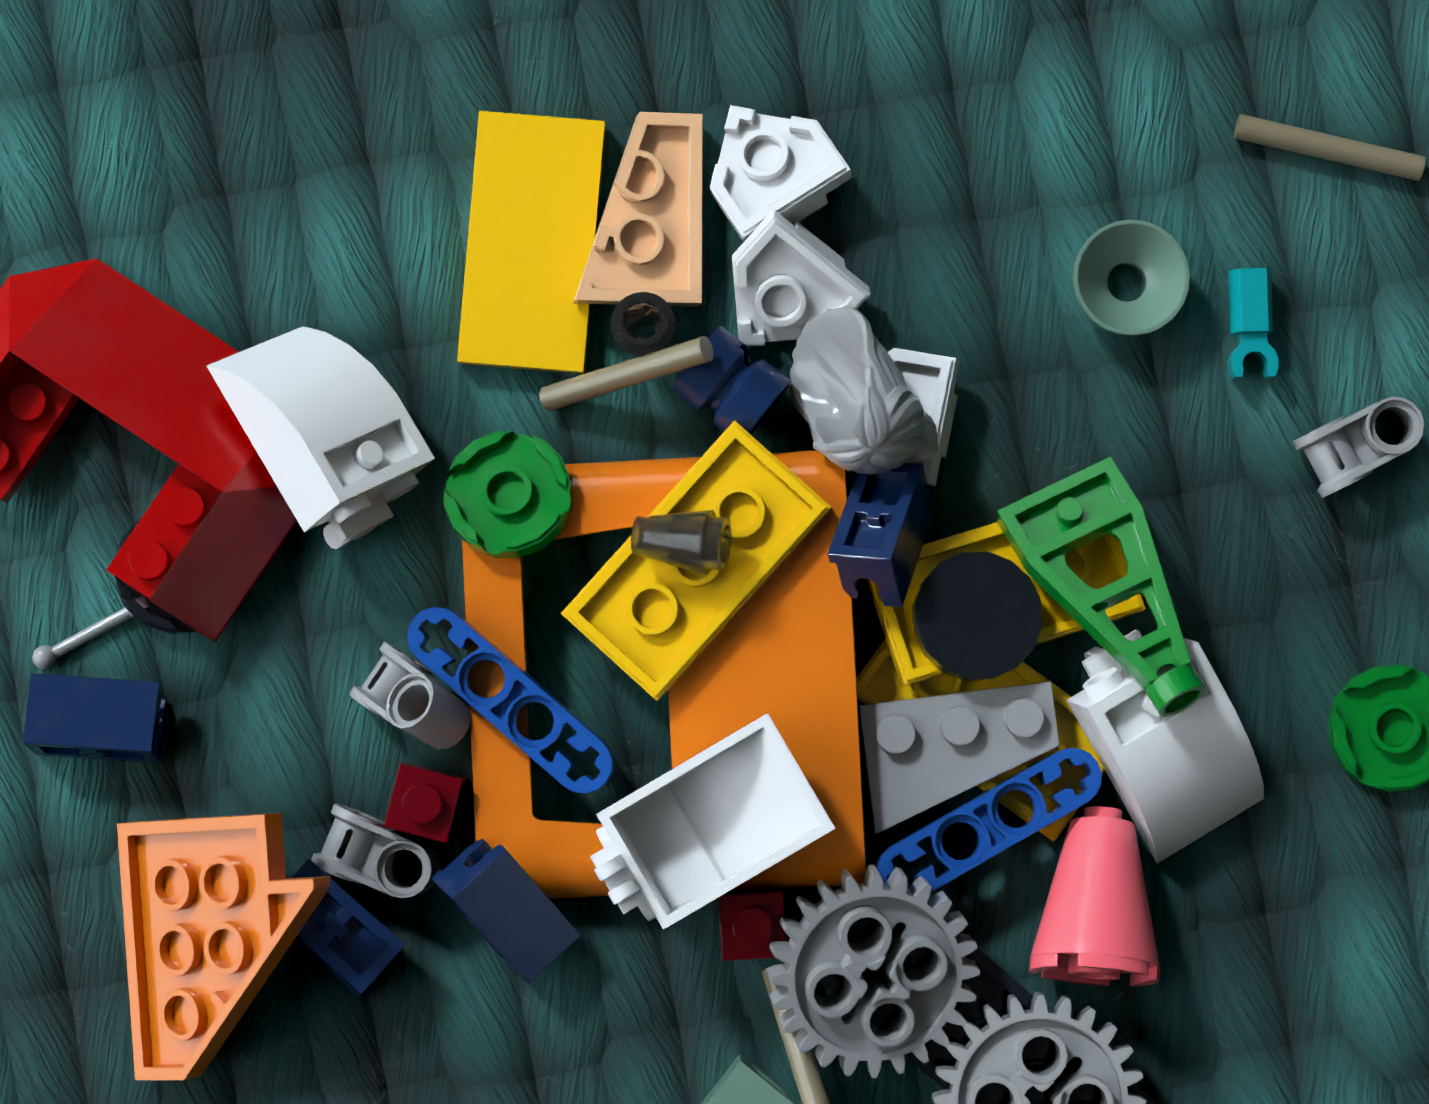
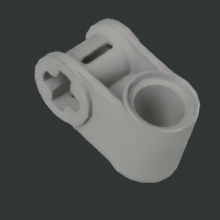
[1292,397,1424,498]
[349,641,471,750]
[311,803,440,898]

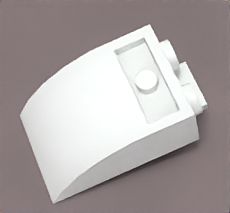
[206,326,435,549]
[1066,629,1264,864]
[590,713,835,929]

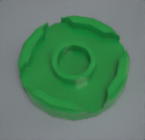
[443,431,573,558]
[1327,664,1429,792]

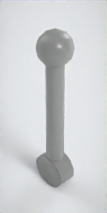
[32,596,150,670]

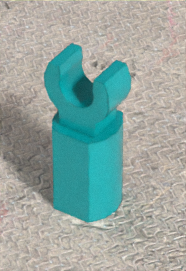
[1227,268,1279,380]

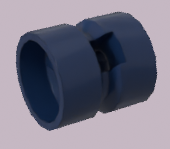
[671,326,792,435]

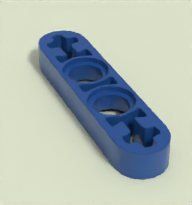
[407,607,615,793]
[874,748,1102,892]

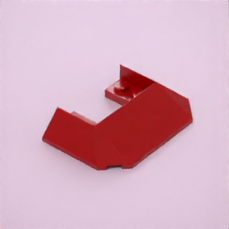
[0,258,298,642]

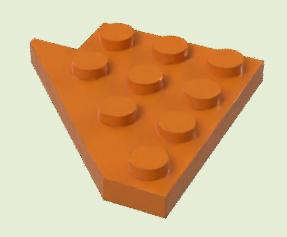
[117,813,331,1080]

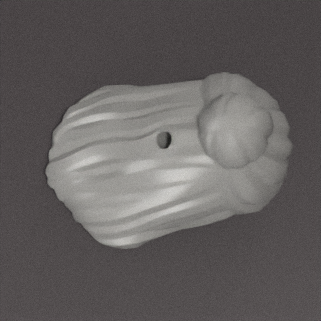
[789,306,938,475]

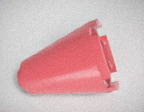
[1029,806,1160,986]

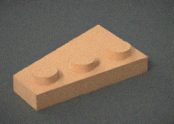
[573,112,703,307]

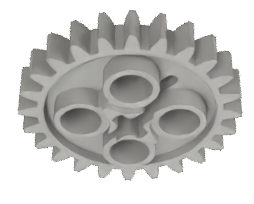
[766,865,980,1078]
[932,992,1146,1104]

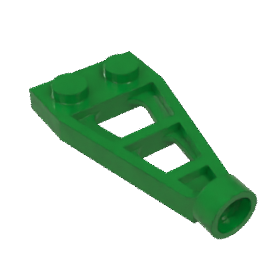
[997,456,1206,717]

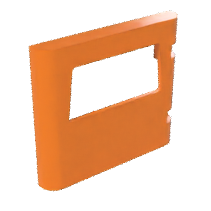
[462,450,867,899]

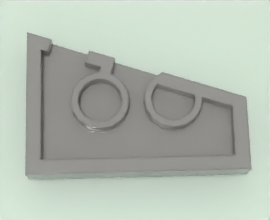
[858,681,1059,834]

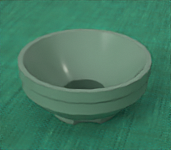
[1072,219,1190,337]

